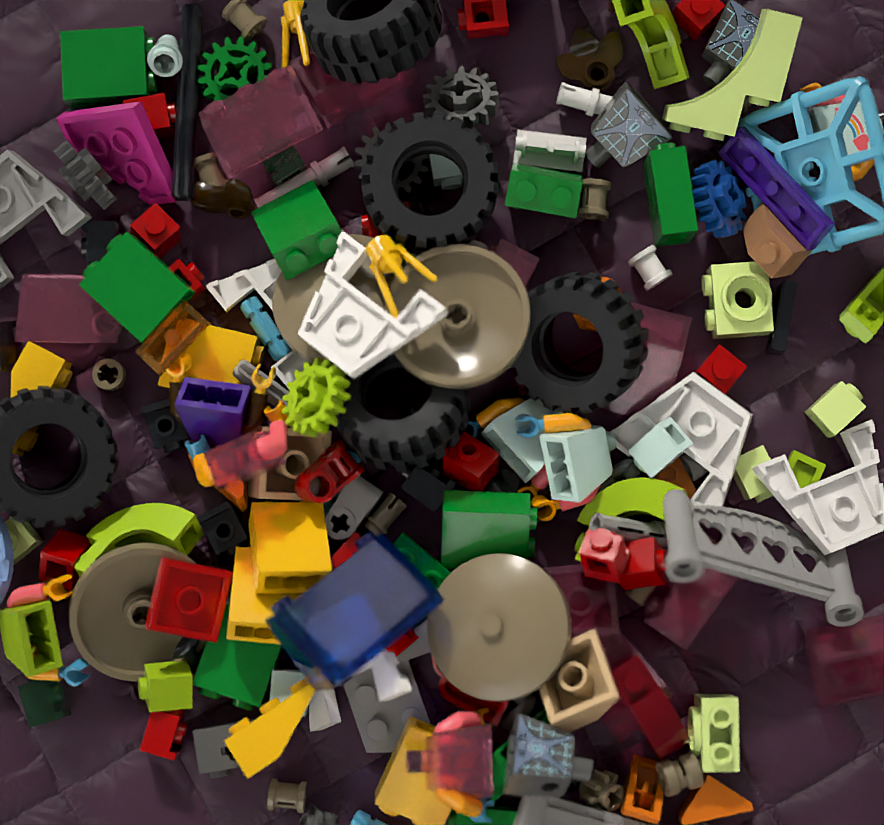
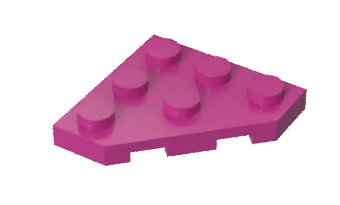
[56,101,177,205]

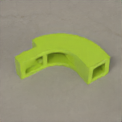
[612,0,690,89]
[839,266,884,344]
[574,477,689,562]
[74,503,204,577]

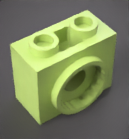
[702,262,774,339]
[688,694,740,772]

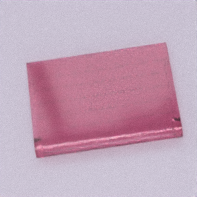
[15,274,121,344]

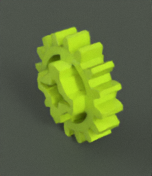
[282,357,351,438]

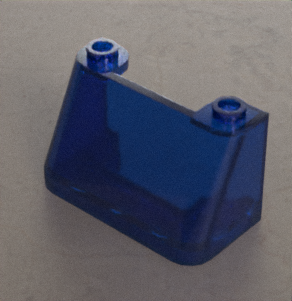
[264,531,445,691]

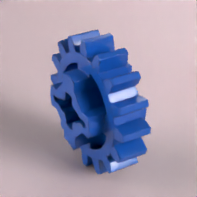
[691,160,747,238]

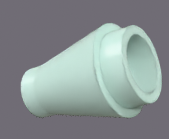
[147,35,182,77]

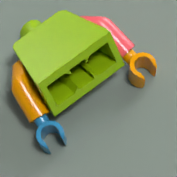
[0,575,91,686]

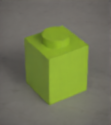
[138,661,192,712]

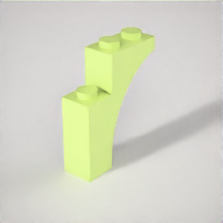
[662,9,803,141]

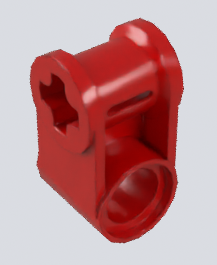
[294,439,365,503]

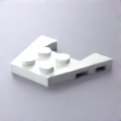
[298,232,449,379]
[206,259,311,389]
[610,372,753,507]
[752,419,884,555]
[308,596,412,731]

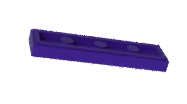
[718,127,835,251]

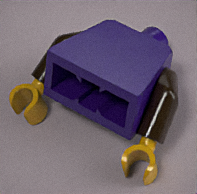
[165,354,276,449]

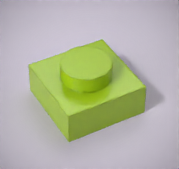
[788,450,826,488]

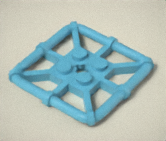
[737,76,884,255]

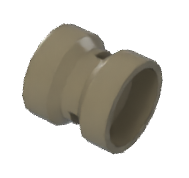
[656,752,703,797]

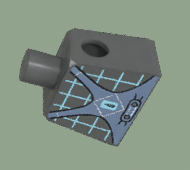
[702,0,759,88]
[585,81,672,168]
[503,714,593,798]

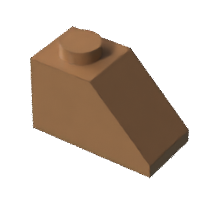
[743,202,813,279]

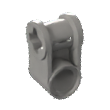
[325,475,384,541]

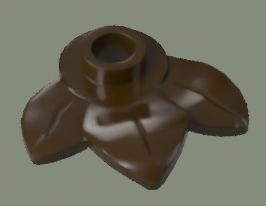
[556,28,623,92]
[190,178,256,219]

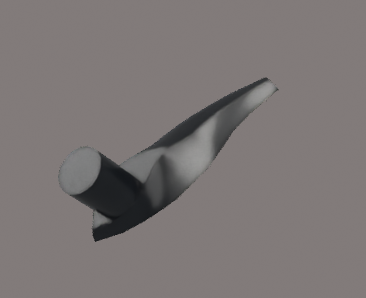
[173,637,201,667]

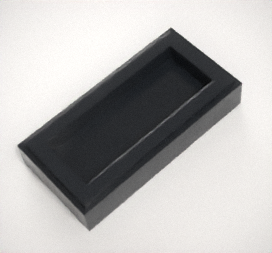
[766,280,798,356]

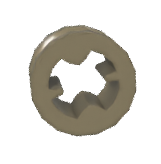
[92,358,127,391]

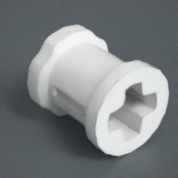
[627,245,673,291]

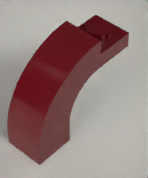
[611,654,691,761]

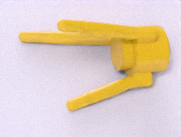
[280,0,310,70]
[366,235,437,319]

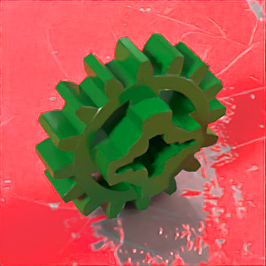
[197,37,274,114]

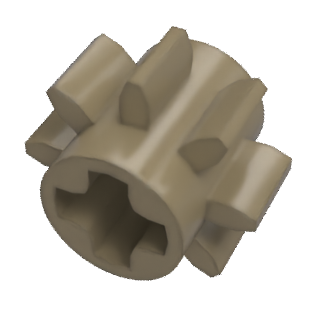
[579,769,624,812]

